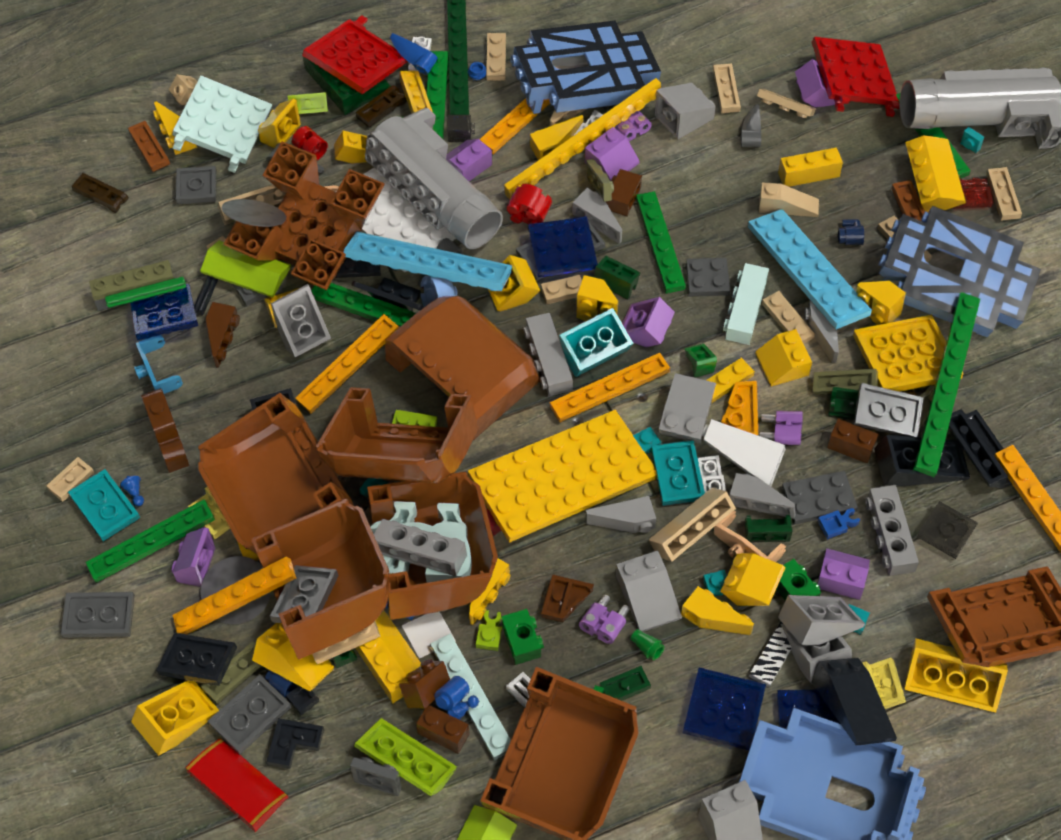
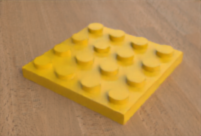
[853,314,963,392]

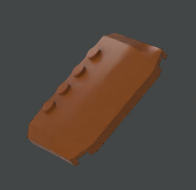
[927,566,1061,667]

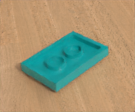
[651,440,705,506]
[68,469,140,541]

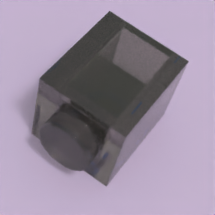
[447,115,475,142]

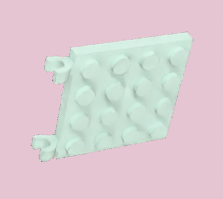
[172,76,272,173]

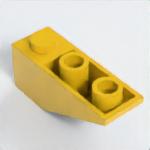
[153,101,197,155]
[530,115,583,160]
[334,130,367,164]
[469,558,511,625]
[681,586,754,635]

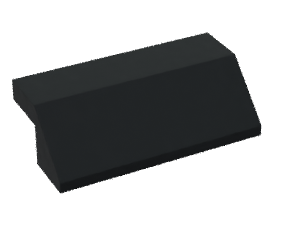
[948,409,1012,489]

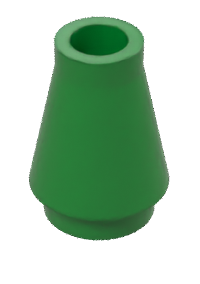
[630,629,665,660]

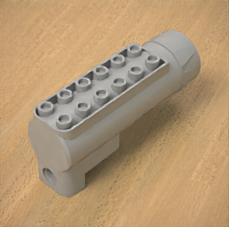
[900,67,1061,149]
[365,108,503,249]

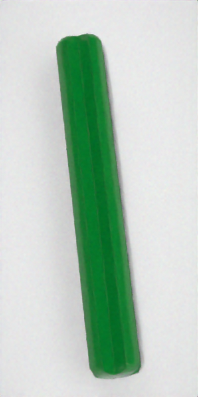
[105,277,186,308]

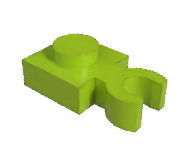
[476,610,502,651]

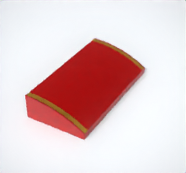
[185,738,288,832]

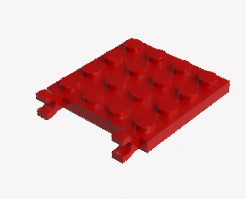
[302,15,407,94]
[811,37,900,117]

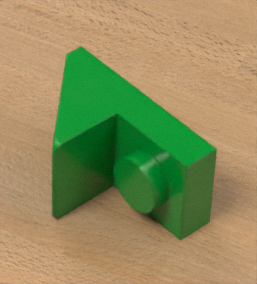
[684,344,717,377]

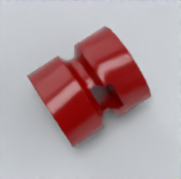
[291,126,328,161]

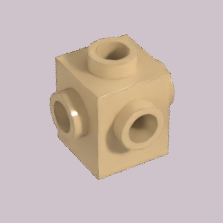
[169,74,197,105]

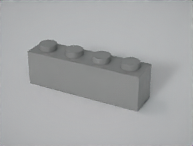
[523,313,573,397]

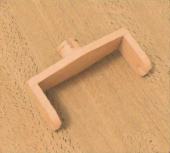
[714,511,786,562]

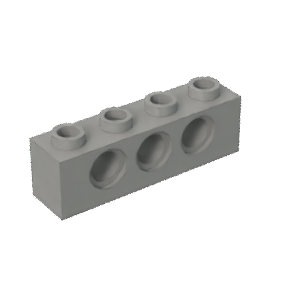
[865,485,919,576]
[374,519,467,576]

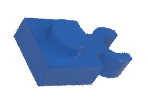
[818,508,860,539]

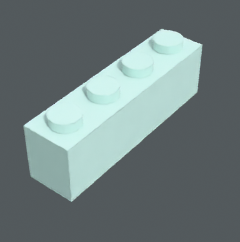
[723,263,769,345]

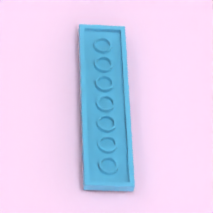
[748,209,872,329]
[344,232,512,291]

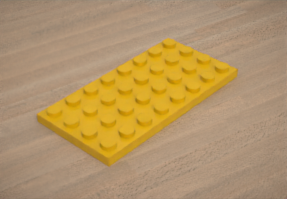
[467,410,657,543]

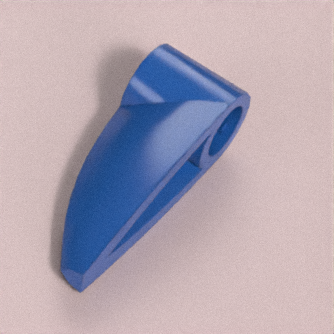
[390,33,438,75]

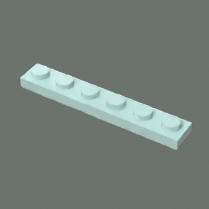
[430,633,511,760]

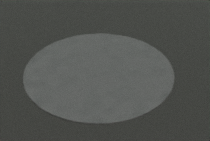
[221,199,286,227]
[201,556,271,624]

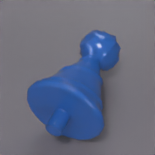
[120,476,144,507]
[447,695,480,720]

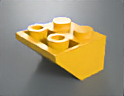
[577,275,618,321]
[856,281,906,325]

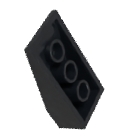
[874,435,971,487]
[811,658,897,746]

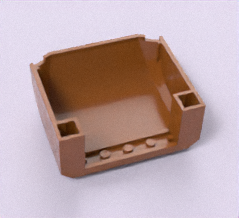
[385,296,540,440]
[316,387,478,483]
[198,393,354,554]
[367,472,498,620]
[252,499,389,660]
[480,667,639,840]

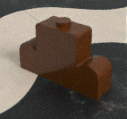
[141,388,190,473]

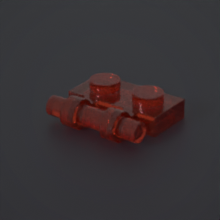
[952,177,993,209]

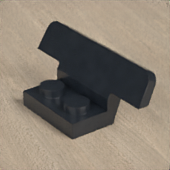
[351,277,424,311]

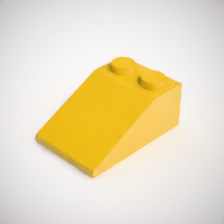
[252,623,334,691]
[131,680,219,756]

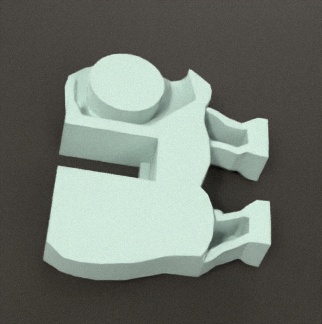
[371,501,472,583]

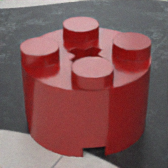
[506,183,552,229]

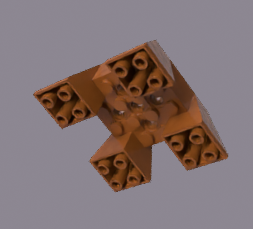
[223,141,385,290]

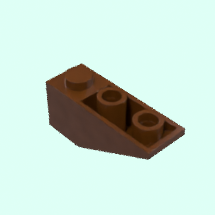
[206,302,240,368]

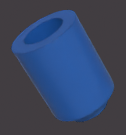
[435,676,470,710]

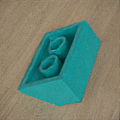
[559,308,634,377]

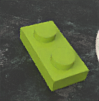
[288,92,328,114]
[392,410,437,427]

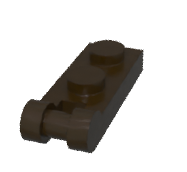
[356,85,407,127]
[71,173,129,213]

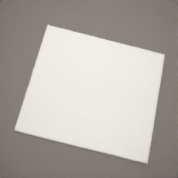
[402,611,455,659]

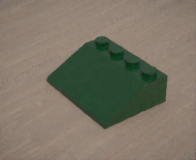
[302,53,391,115]

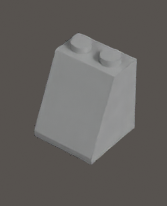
[655,83,715,139]
[698,780,763,840]

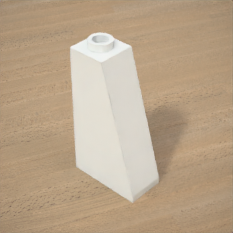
[702,419,786,487]

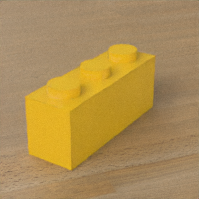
[778,147,843,187]

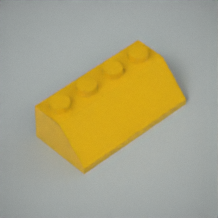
[905,135,966,212]
[355,610,421,703]
[904,638,1008,713]

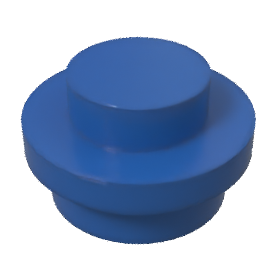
[468,62,487,80]

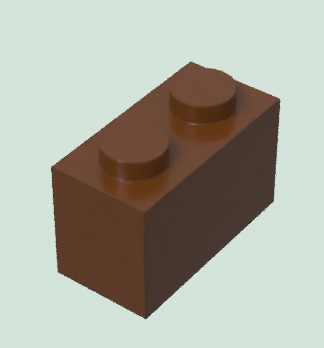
[606,169,642,217]
[827,419,878,464]
[399,659,450,708]
[416,705,470,754]

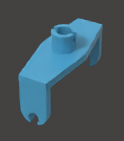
[134,335,183,394]

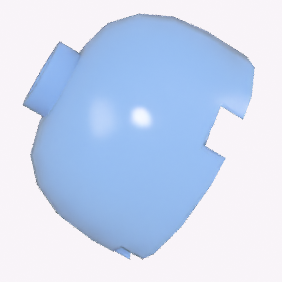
[420,275,457,307]

